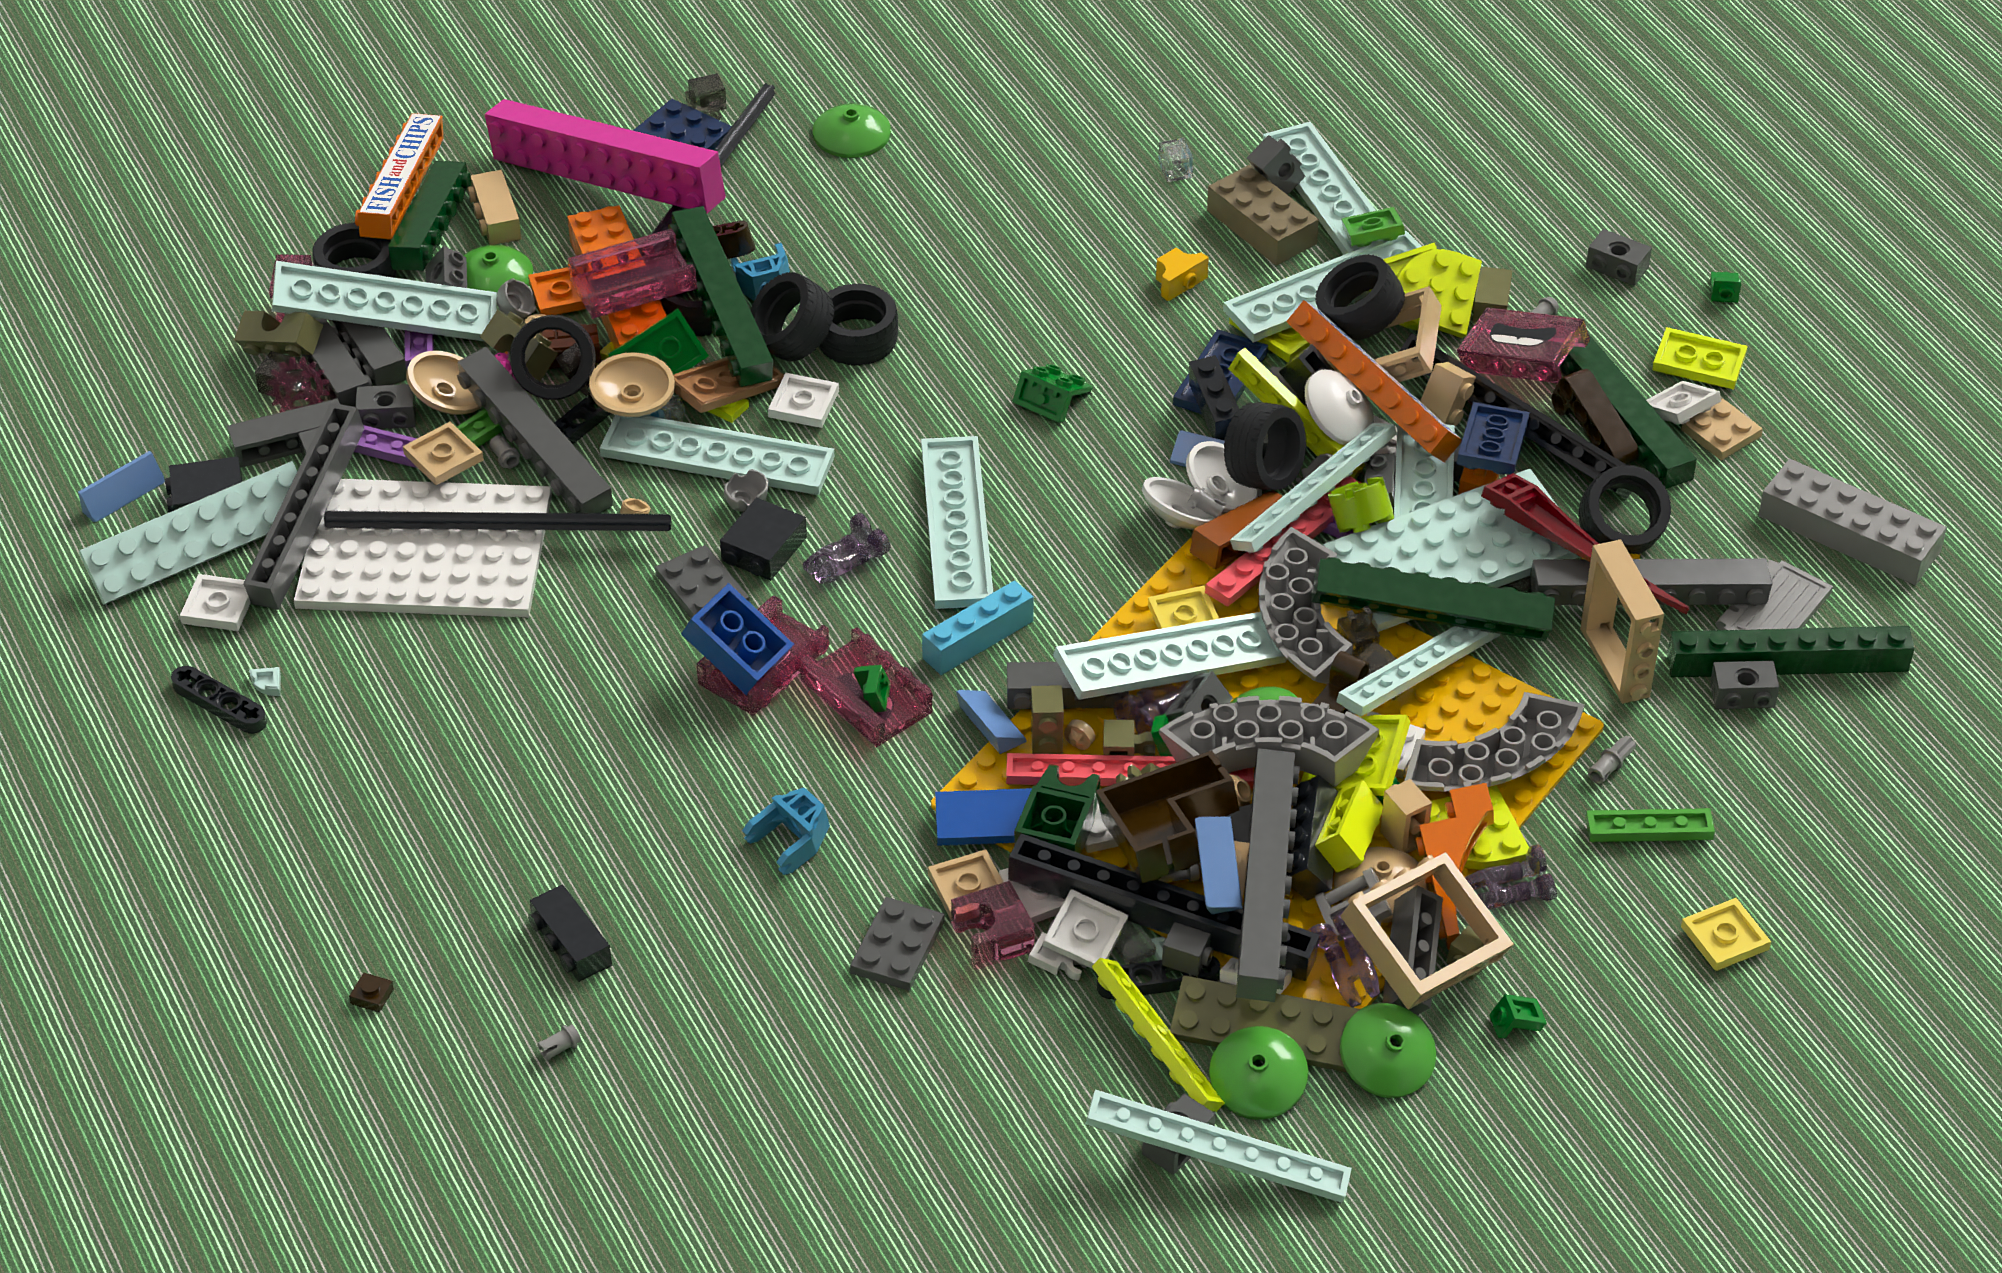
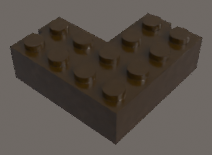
[1096,750,1240,883]

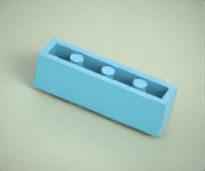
[922,580,1034,675]

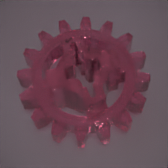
[267,357,329,412]

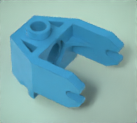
[729,243,790,301]
[742,788,830,875]

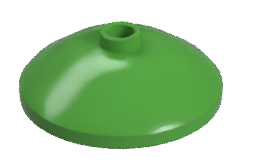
[813,103,891,158]
[463,245,533,292]
[1340,1003,1436,1098]
[1209,1026,1308,1120]

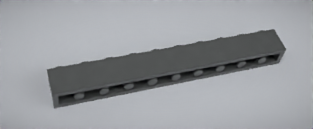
[1235,748,1300,1002]

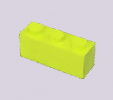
[1315,780,1383,873]

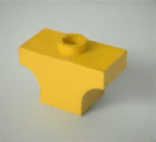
[1156,247,1209,301]

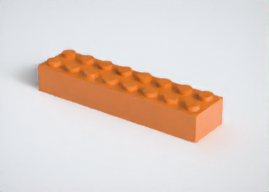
[567,205,666,349]

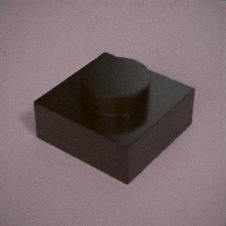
[349,972,394,1013]

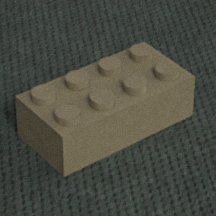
[1207,165,1319,266]

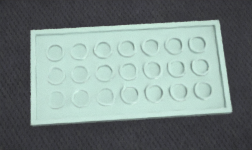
[1323,469,1579,632]

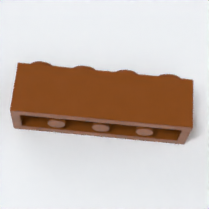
[1190,490,1283,569]

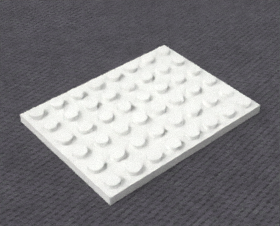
[294,479,552,618]

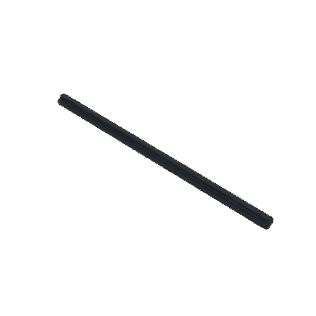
[640,83,775,259]
[324,511,672,531]

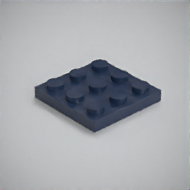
[633,99,732,150]

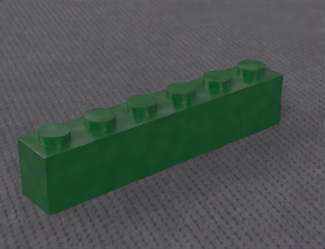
[388,161,471,271]

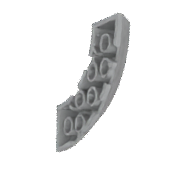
[1259,527,1353,684]
[1405,692,1585,792]
[1159,696,1379,787]

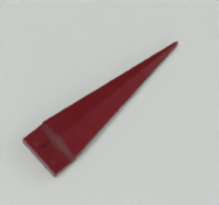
[1481,473,1689,615]

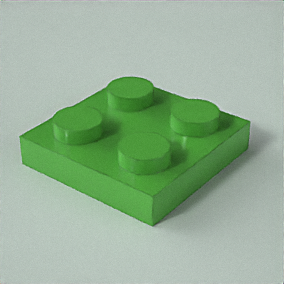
[1341,207,1405,247]

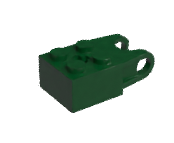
[1014,764,1101,854]

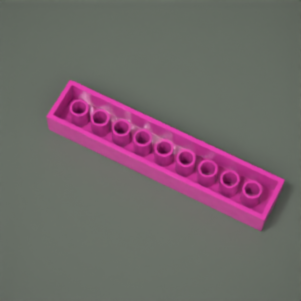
[485,99,726,214]

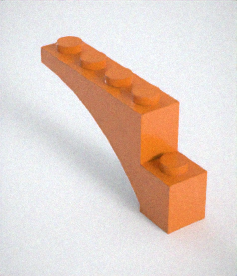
[1415,783,1494,950]

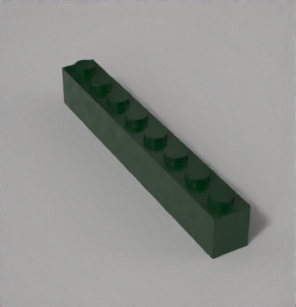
[668,206,774,387]
[1546,321,1697,489]
[1311,557,1555,641]
[1667,626,1915,677]

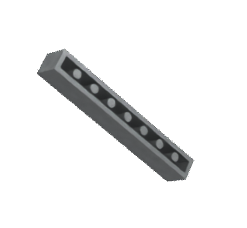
[457,347,613,513]
[243,403,364,610]
[1529,558,1772,606]

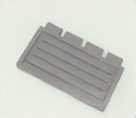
[1715,560,1833,630]

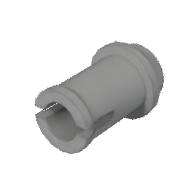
[1525,297,1559,329]
[489,436,520,469]
[1188,487,1227,518]
[537,1024,581,1061]

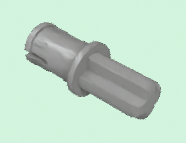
[1587,735,1636,784]

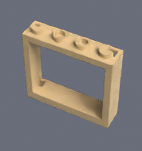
[1323,286,1442,382]
[1580,539,1664,704]
[1340,852,1514,1010]

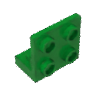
[1012,364,1093,423]

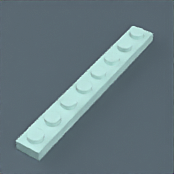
[1230,423,1397,553]
[1337,626,1500,717]
[1085,1090,1351,1203]

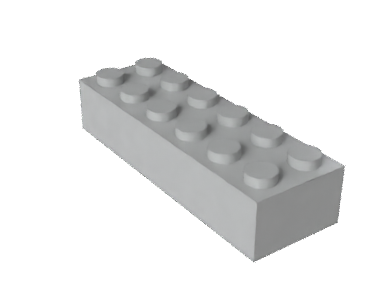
[1758,458,1947,586]

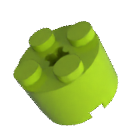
[1328,477,1394,533]

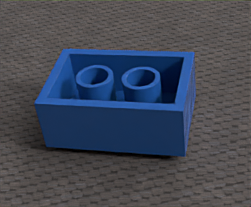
[681,583,794,696]

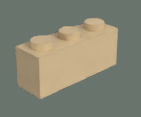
[467,169,521,245]

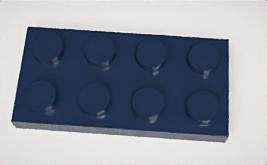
[1173,329,1268,414]
[1456,402,1530,475]

